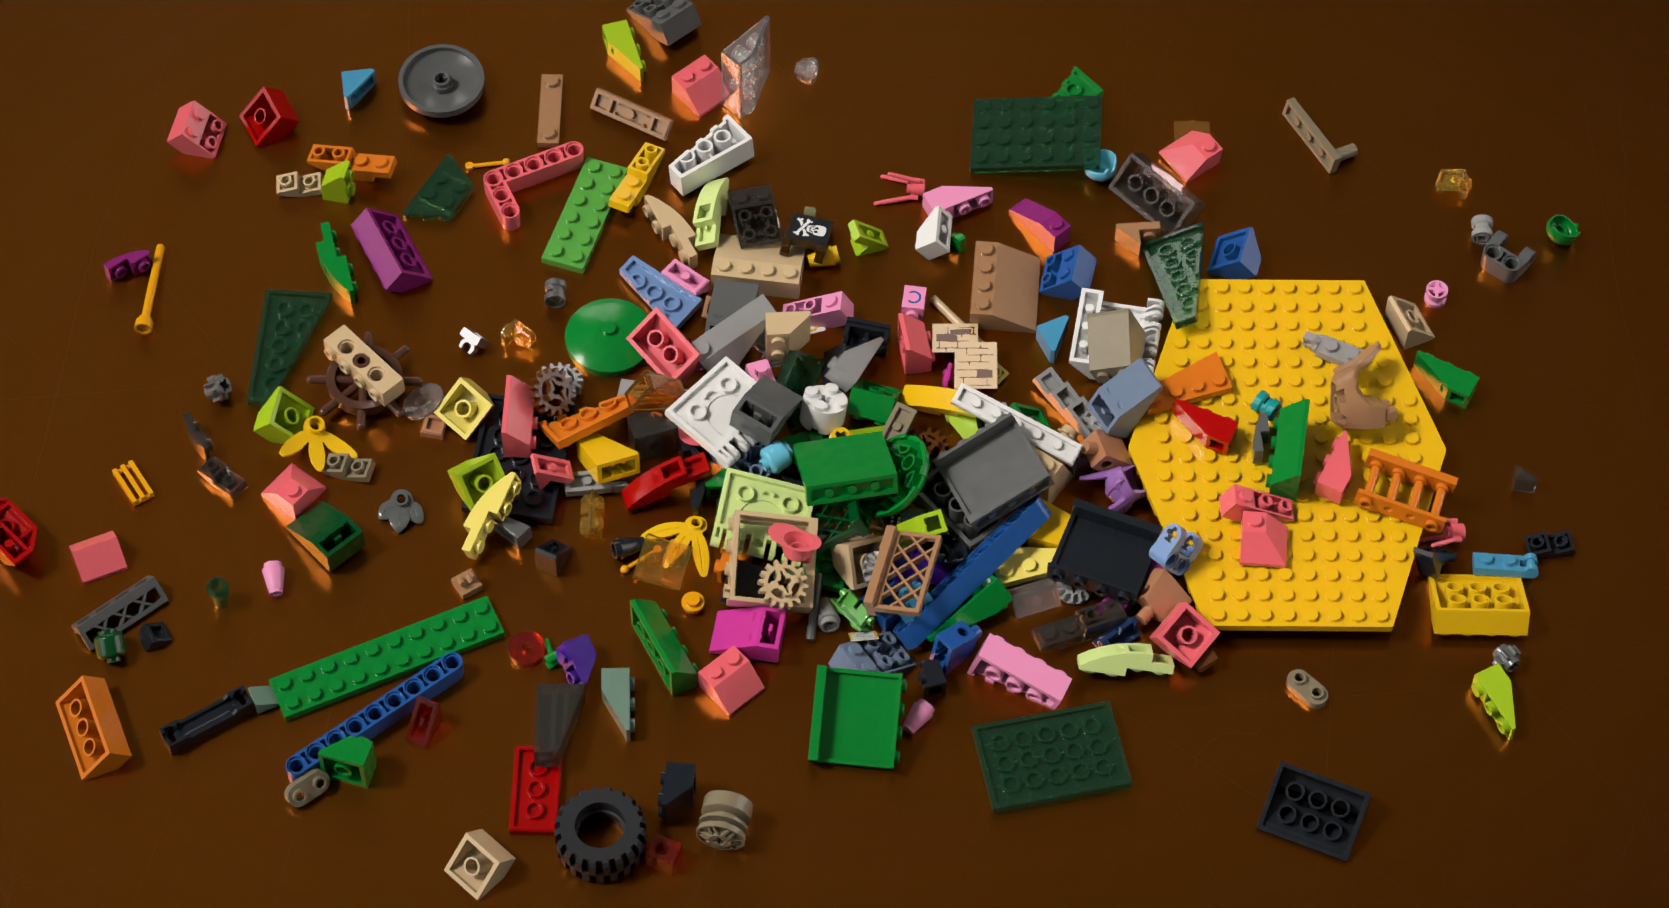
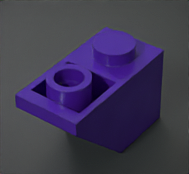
[555,634,597,692]

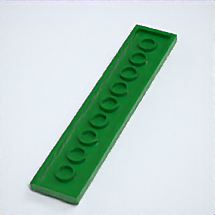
[269,596,505,722]

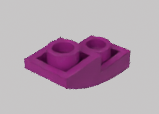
[103,250,153,282]

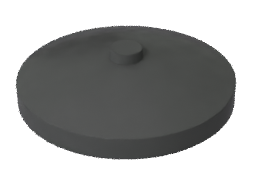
[398,44,485,118]

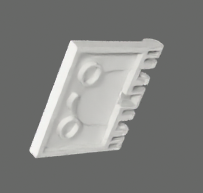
[665,356,758,469]

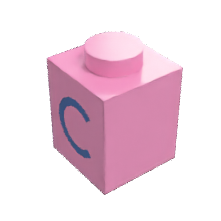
[901,285,927,322]

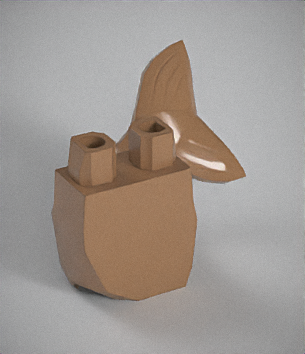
[1330,341,1397,429]

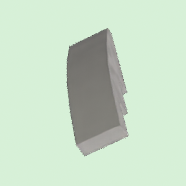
[1032,367,1104,438]

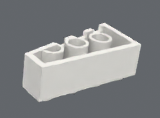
[669,114,754,196]

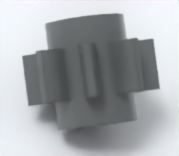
[203,374,232,403]
[1492,644,1521,673]

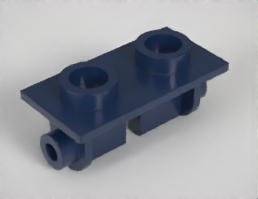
[1092,616,1143,647]

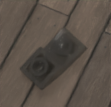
[183,413,214,461]
[197,455,248,500]

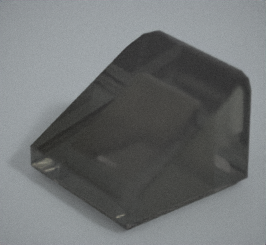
[1511,465,1538,493]

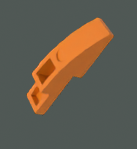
[307,144,397,182]

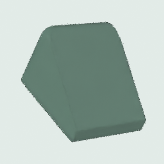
[247,685,279,714]

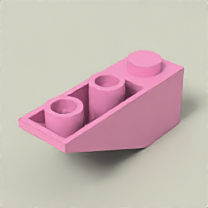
[922,186,993,218]
[782,291,854,328]

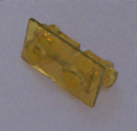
[580,489,605,539]

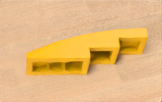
[899,385,976,418]

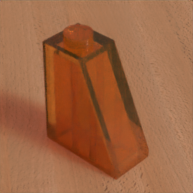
[625,370,686,413]

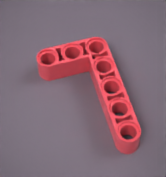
[483,141,584,231]

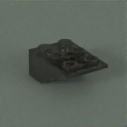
[727,184,783,249]

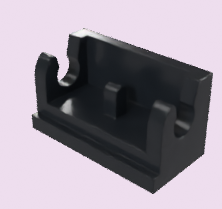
[843,317,891,357]

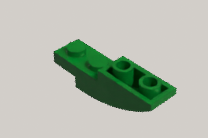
[316,222,358,304]

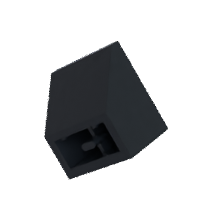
[657,762,697,827]

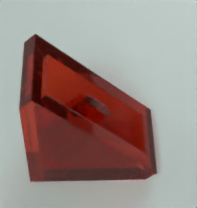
[405,696,443,748]

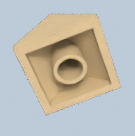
[1384,295,1435,350]

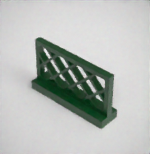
[811,498,871,553]

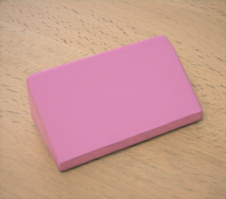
[661,259,710,296]

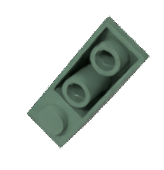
[601,668,635,741]

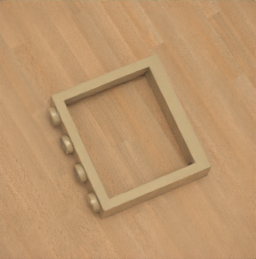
[723,510,818,614]

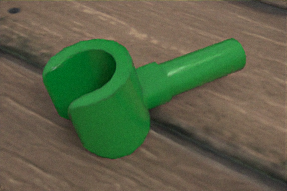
[543,638,559,669]

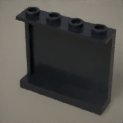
[1047,498,1163,605]

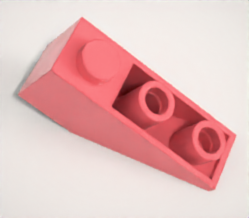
[1313,430,1351,504]
[1219,484,1294,522]

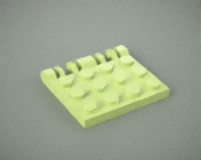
[709,467,813,568]

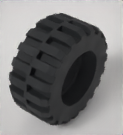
[554,787,647,883]

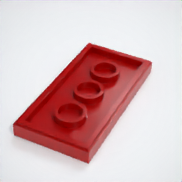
[509,746,563,836]

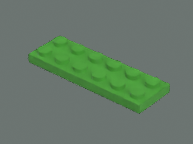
[541,157,627,274]

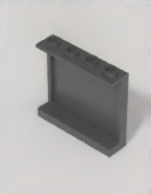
[932,412,1055,532]

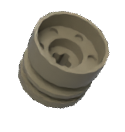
[696,790,753,850]

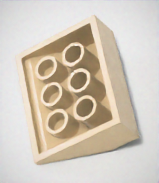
[711,233,807,299]

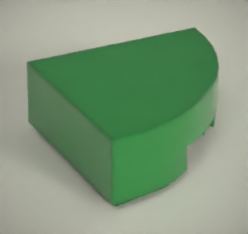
[950,232,966,254]

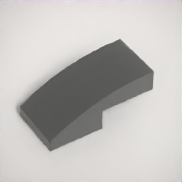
[1252,412,1270,464]

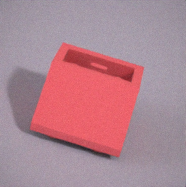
[167,100,227,159]

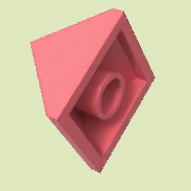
[69,530,128,585]

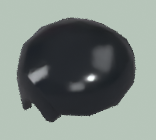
[931,533,968,567]

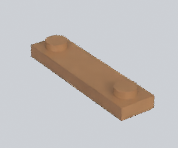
[537,74,563,148]
[590,88,674,141]

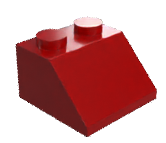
[239,86,300,147]

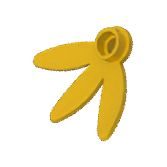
[279,416,358,472]
[641,516,710,577]

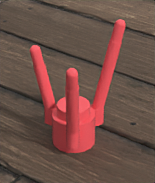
[874,172,925,206]
[1419,516,1466,548]

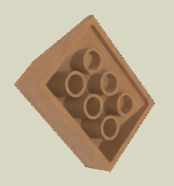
[970,241,1041,333]

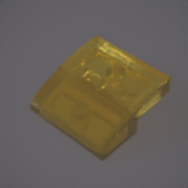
[633,533,693,591]

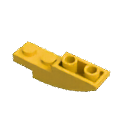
[608,142,665,213]

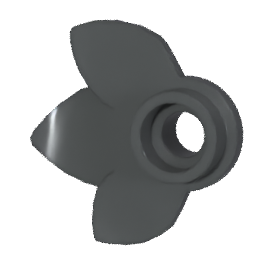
[378,489,424,534]

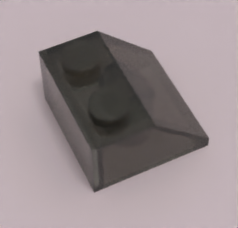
[627,411,679,462]

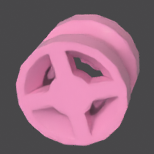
[1424,280,1448,308]

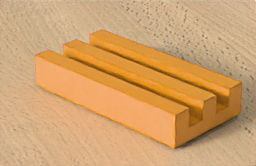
[112,460,154,507]

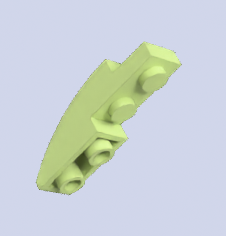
[693,177,729,251]
[1077,643,1175,677]

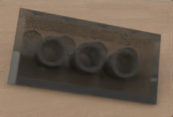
[1108,152,1206,239]

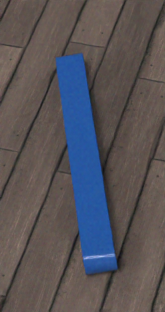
[893,495,1051,650]
[286,652,464,783]

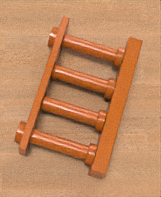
[1353,448,1459,533]

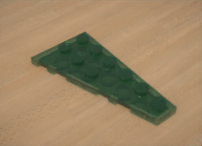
[1141,222,1204,330]
[247,289,333,406]

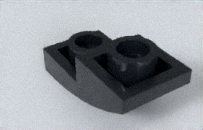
[1524,530,1576,559]

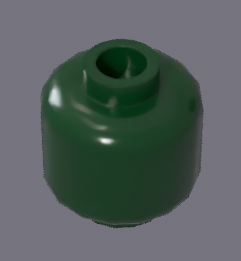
[94,628,127,663]

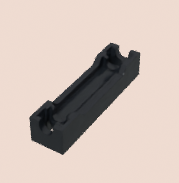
[159,685,256,755]

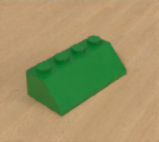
[1265,399,1310,501]
[630,599,699,697]

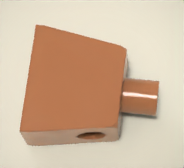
[1080,429,1133,472]
[1136,568,1193,625]

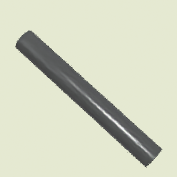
[806,572,823,642]

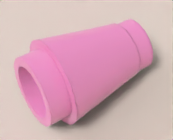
[262,560,285,597]
[902,699,935,735]

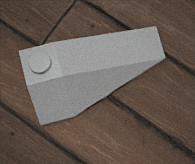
[691,294,776,372]

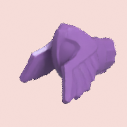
[1079,464,1147,514]

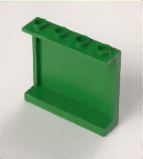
[792,431,898,506]
[808,665,907,769]

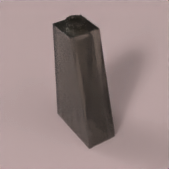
[534,684,585,767]

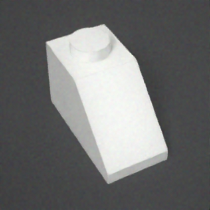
[915,206,953,260]

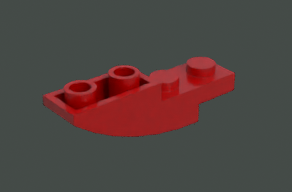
[621,452,712,512]

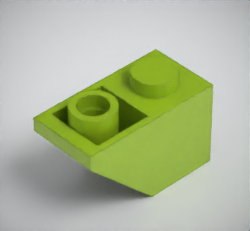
[321,160,356,204]
[896,509,948,545]

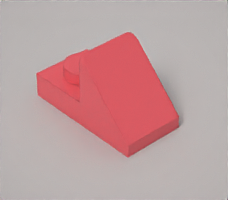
[530,453,574,490]

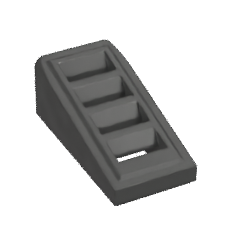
[493,516,532,549]

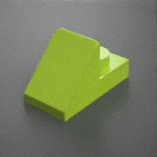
[848,219,889,256]

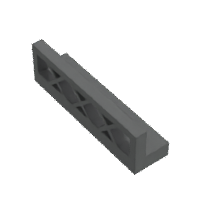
[71,575,169,651]

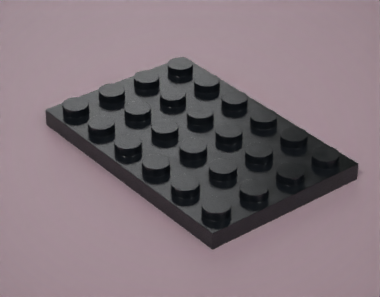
[461,394,577,524]

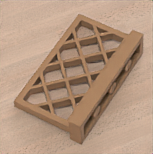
[863,525,943,617]

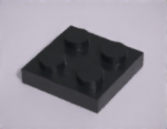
[718,559,774,609]

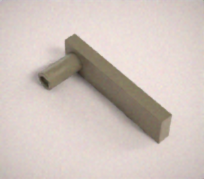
[1282,97,1358,174]
[882,401,918,441]

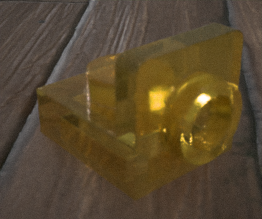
[1435,169,1472,199]
[501,319,536,351]

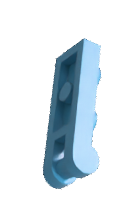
[1472,552,1539,579]

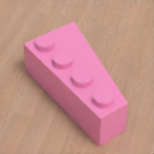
[967,633,1072,710]

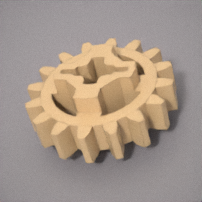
[757,559,809,611]

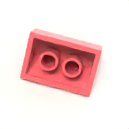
[626,307,701,388]
[501,375,540,458]

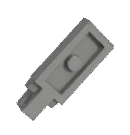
[1302,331,1363,366]

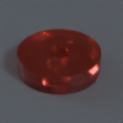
[508,631,546,668]

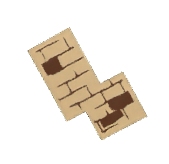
[932,323,997,389]

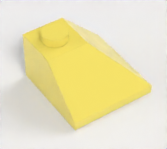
[434,377,494,441]

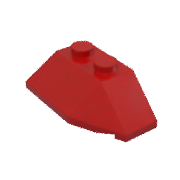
[0,498,39,567]

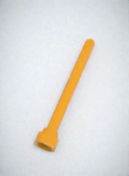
[134,244,165,334]

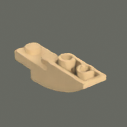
[642,195,698,269]

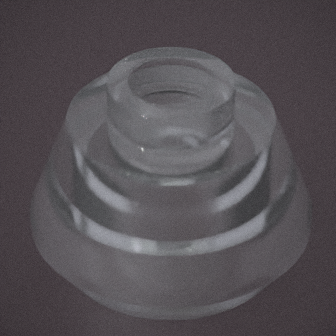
[794,57,819,86]

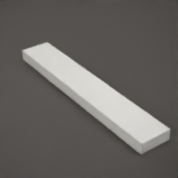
[951,383,1083,467]

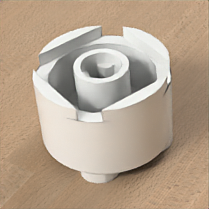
[799,383,848,435]

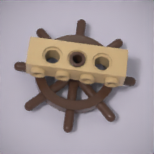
[306,325,423,430]

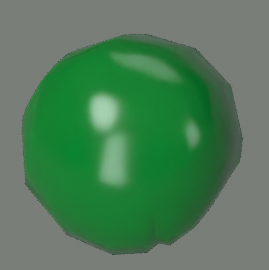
[1546,215,1581,245]

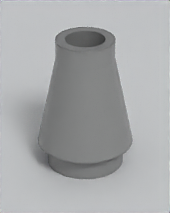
[818,597,841,632]

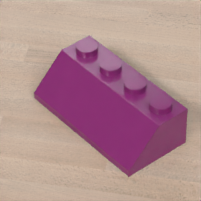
[351,208,433,293]

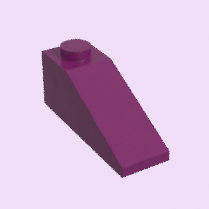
[1009,198,1071,253]

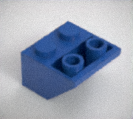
[1039,245,1097,300]

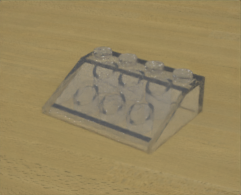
[721,15,770,119]

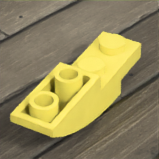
[462,472,522,560]

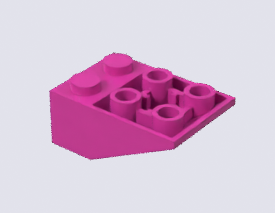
[709,606,786,663]

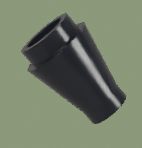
[610,536,646,560]

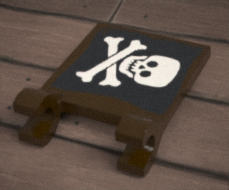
[779,212,835,264]

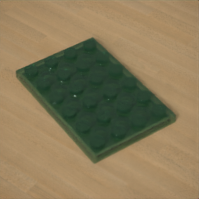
[970,95,1103,173]
[971,701,1132,813]

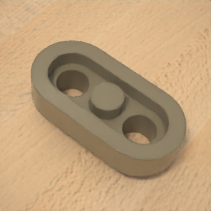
[1286,669,1328,709]
[284,768,330,807]

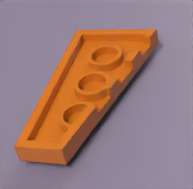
[1146,351,1233,415]
[538,393,639,449]

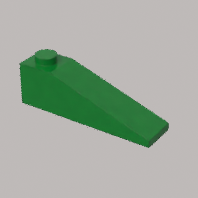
[926,575,1013,642]

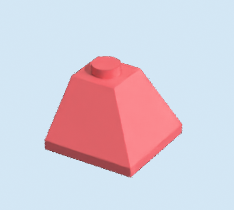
[1159,130,1223,183]
[261,463,326,520]
[1239,511,1287,568]

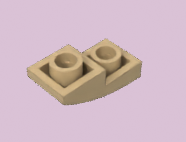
[276,171,323,197]

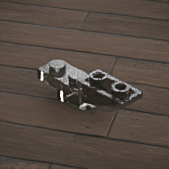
[1031,599,1127,652]

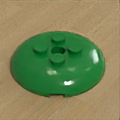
[865,434,930,518]

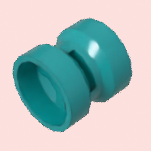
[1251,390,1282,421]

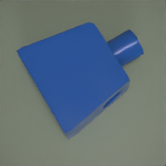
[930,621,983,676]

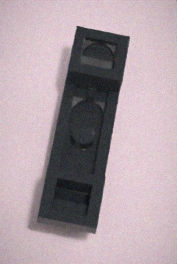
[679,438,706,516]

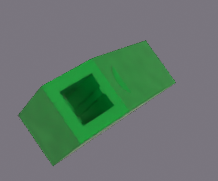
[1414,350,1480,409]

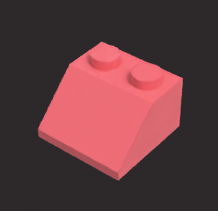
[672,55,732,118]
[897,313,935,375]
[1149,602,1220,668]
[698,645,765,717]

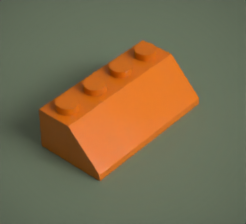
[55,675,132,780]

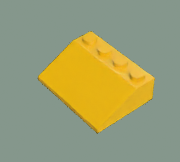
[1428,574,1530,637]

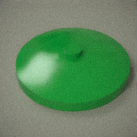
[565,298,648,377]

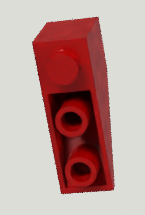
[1172,398,1239,456]

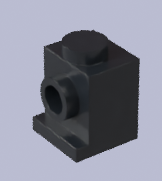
[917,659,947,699]

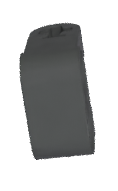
[1480,230,1537,283]

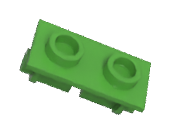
[830,588,876,631]

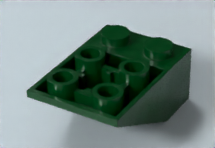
[286,501,366,572]

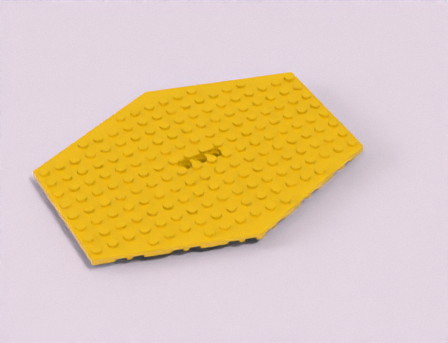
[1128,279,1446,632]

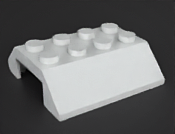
[1069,288,1165,380]

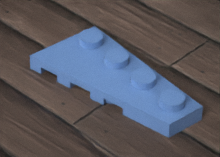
[619,255,702,330]

